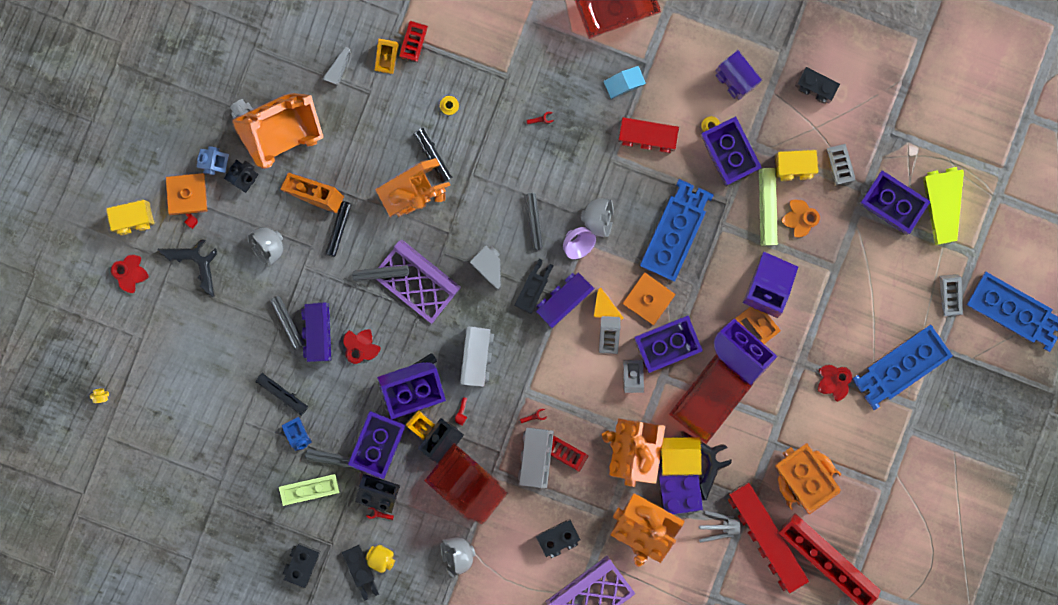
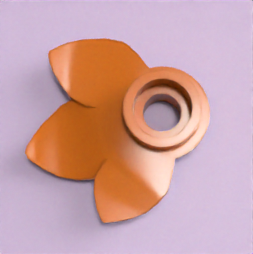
[781,199,820,237]

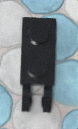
[514,258,554,314]
[342,544,379,601]

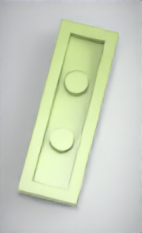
[279,474,340,506]

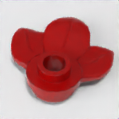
[111,255,149,293]
[343,329,381,364]
[818,365,852,402]

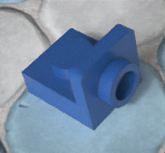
[282,417,312,451]

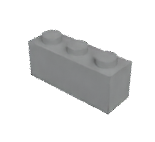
[518,428,554,488]

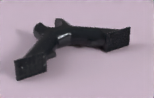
[158,239,217,297]
[681,431,732,500]

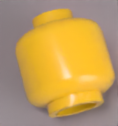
[365,545,395,573]

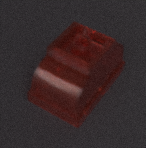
[574,0,662,39]
[669,354,754,444]
[424,443,508,524]

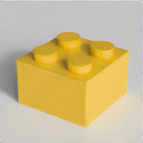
[774,150,818,181]
[106,200,154,235]

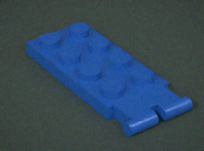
[640,179,714,282]
[966,272,1058,352]
[852,324,953,410]

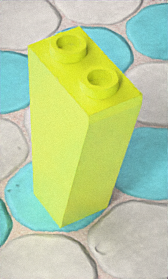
[923,167,964,245]

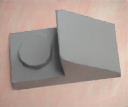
[623,360,644,393]

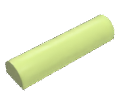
[759,168,778,246]

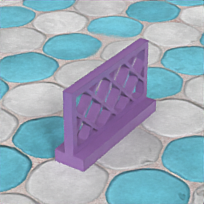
[376,240,461,324]
[546,556,635,605]

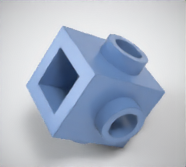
[196,146,229,175]

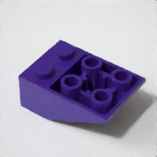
[742,251,798,318]

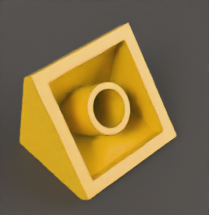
[662,437,701,476]

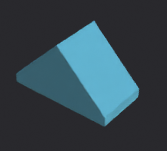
[603,66,646,99]

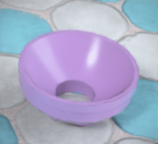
[563,227,596,259]

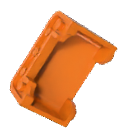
[233,93,324,169]

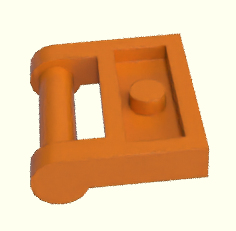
[735,307,781,344]

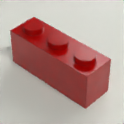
[618,117,679,153]

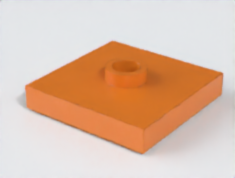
[166,173,208,215]
[622,272,676,326]

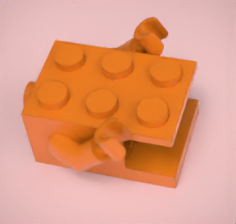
[375,158,450,217]
[601,418,665,487]
[775,443,841,515]
[610,493,684,567]

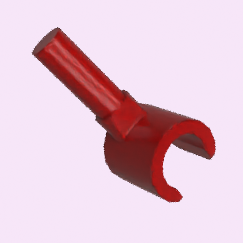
[527,112,554,124]
[184,213,198,229]
[455,397,467,426]
[520,409,547,423]
[366,507,394,520]

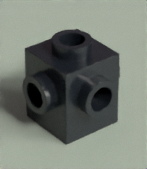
[224,159,259,193]

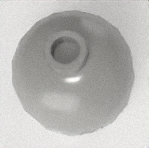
[581,198,614,237]
[247,227,283,266]
[440,537,475,577]

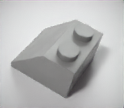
[470,246,501,290]

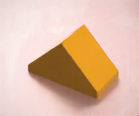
[374,39,399,74]
[593,288,623,321]
[406,410,435,440]

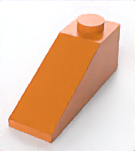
[280,172,344,213]

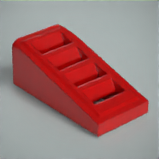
[399,21,428,63]
[551,436,589,472]

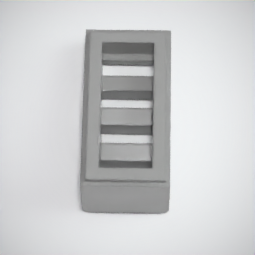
[322,47,351,86]
[827,144,856,185]
[940,274,963,316]
[599,316,620,354]

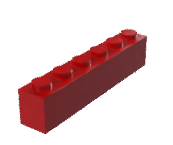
[727,482,809,594]
[779,513,881,605]

